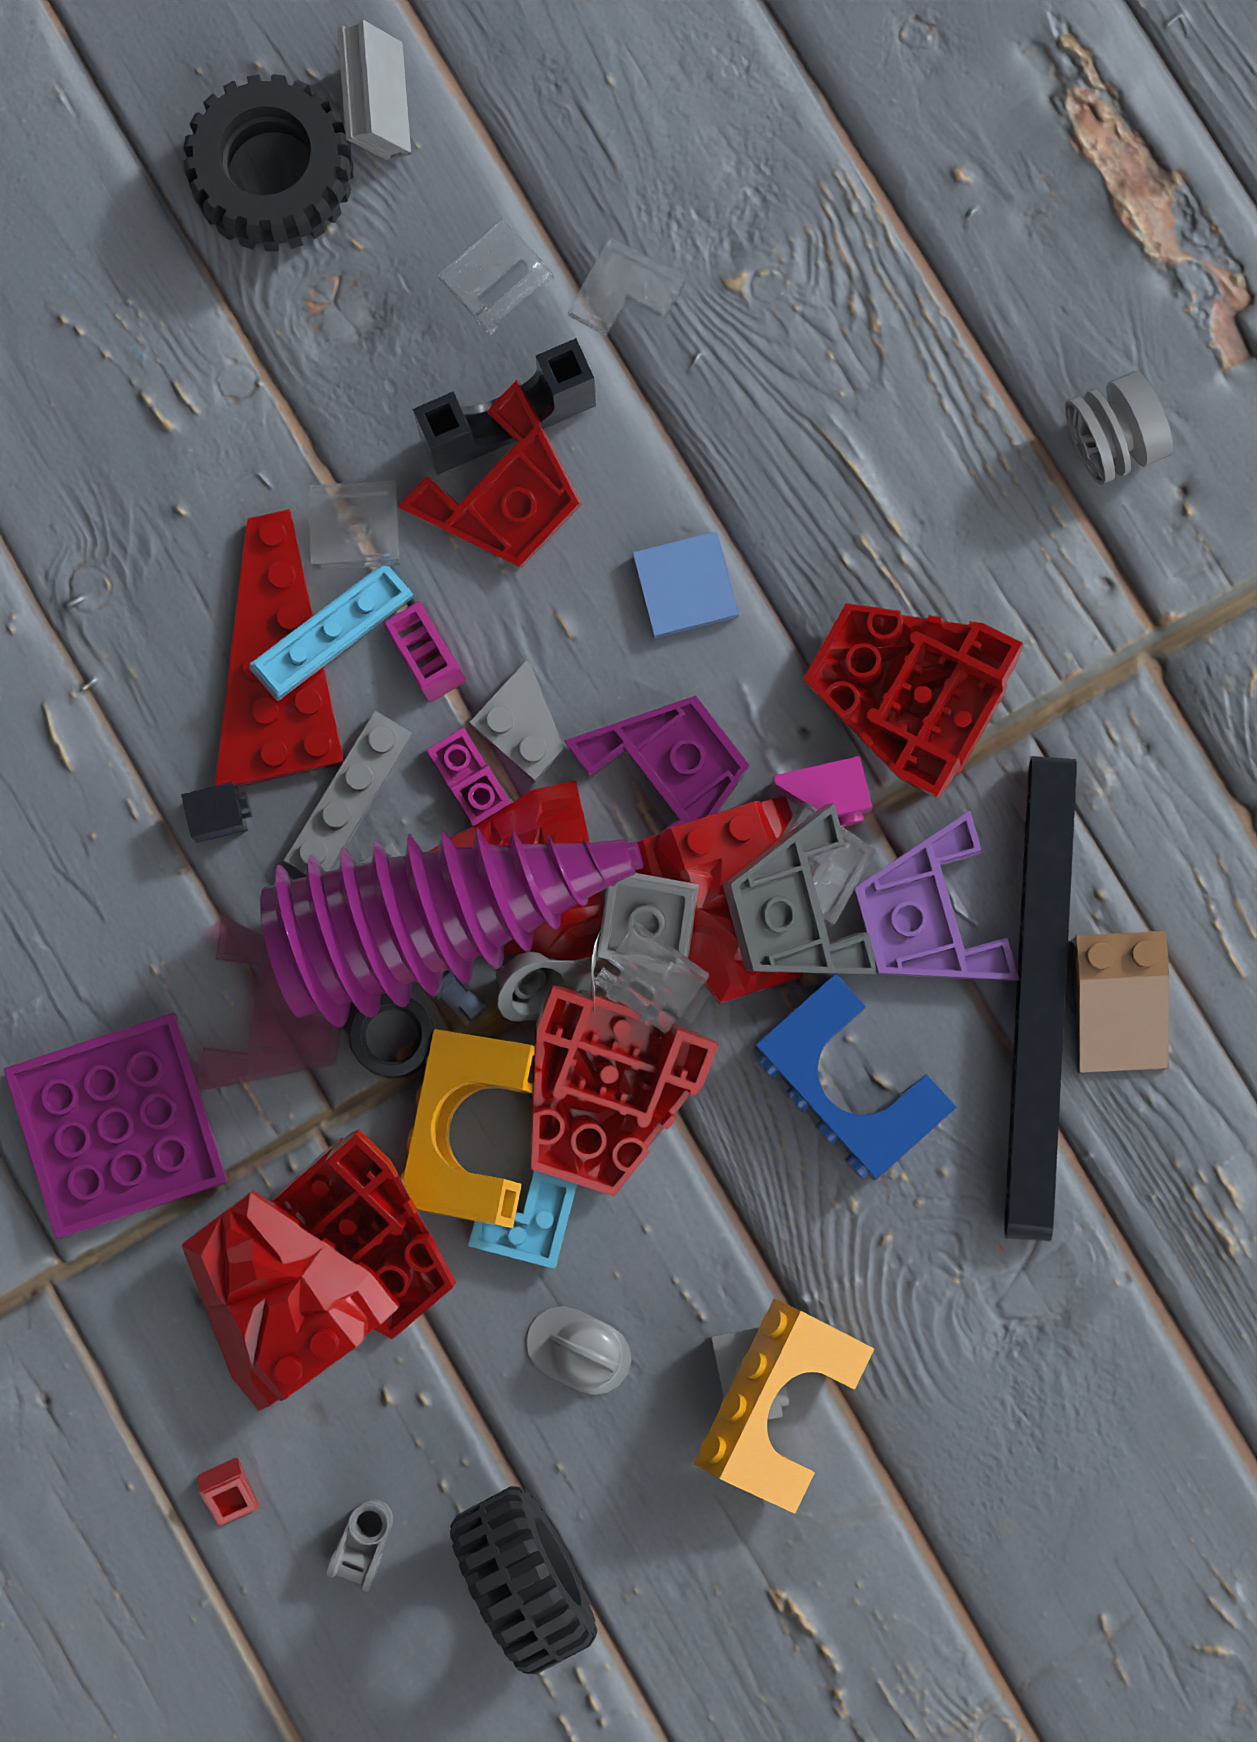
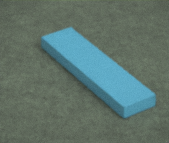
[249,562,413,701]

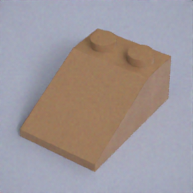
[1070,931,1169,1073]

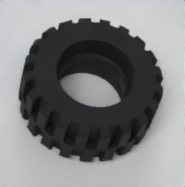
[183,74,354,252]
[450,1486,597,1675]

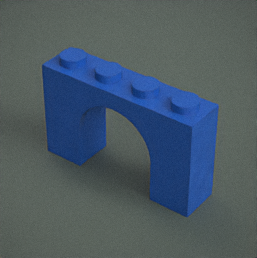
[755,974,957,1181]

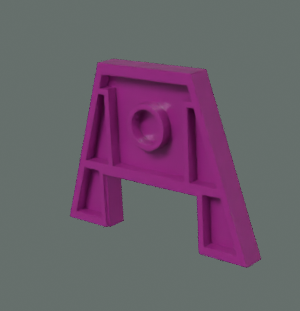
[564,696,750,830]

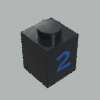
[181,782,253,843]

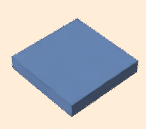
[633,531,739,639]

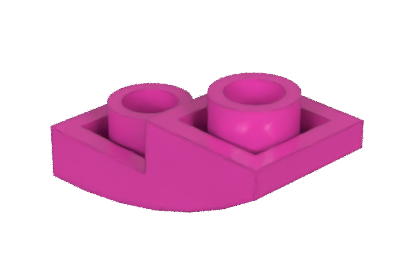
[425,727,511,826]

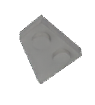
[469,661,564,783]

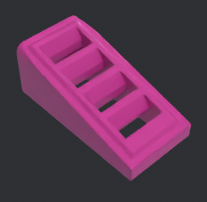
[382,601,466,702]

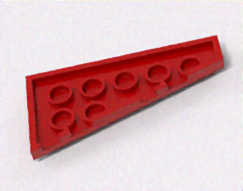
[215,509,345,788]

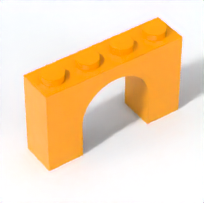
[400,1029,535,1228]
[693,1298,874,1514]

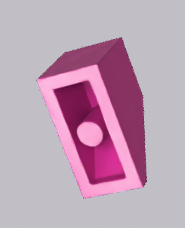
[772,756,872,827]

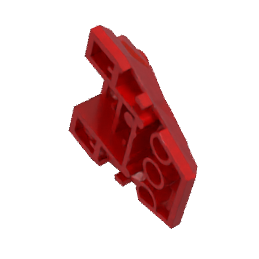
[803,603,1023,799]
[429,780,604,961]
[635,797,803,1004]
[530,985,719,1196]
[271,1129,456,1340]
[181,1190,400,1411]

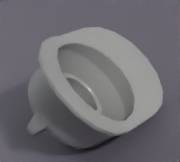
[495,952,597,1022]
[526,1306,631,1395]

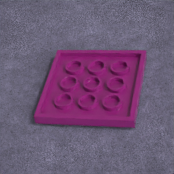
[3,1012,229,1239]

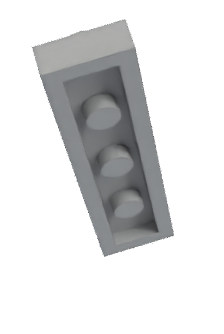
[284,711,414,875]

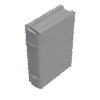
[337,20,411,160]

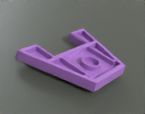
[853,811,1020,982]

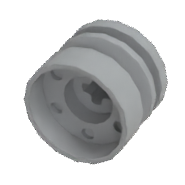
[1065,371,1173,485]

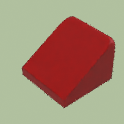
[197,1458,259,1527]

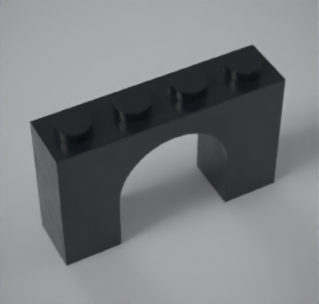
[413,338,596,475]

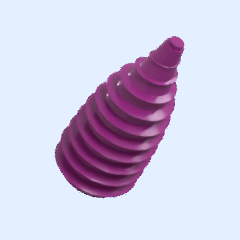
[260,827,643,1028]

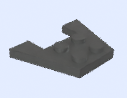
[723,803,879,975]

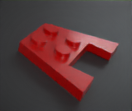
[398,380,582,567]

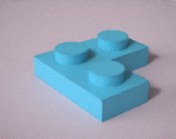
[468,1170,578,1269]

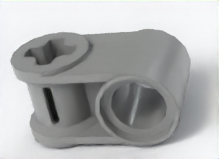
[326,1499,393,1592]

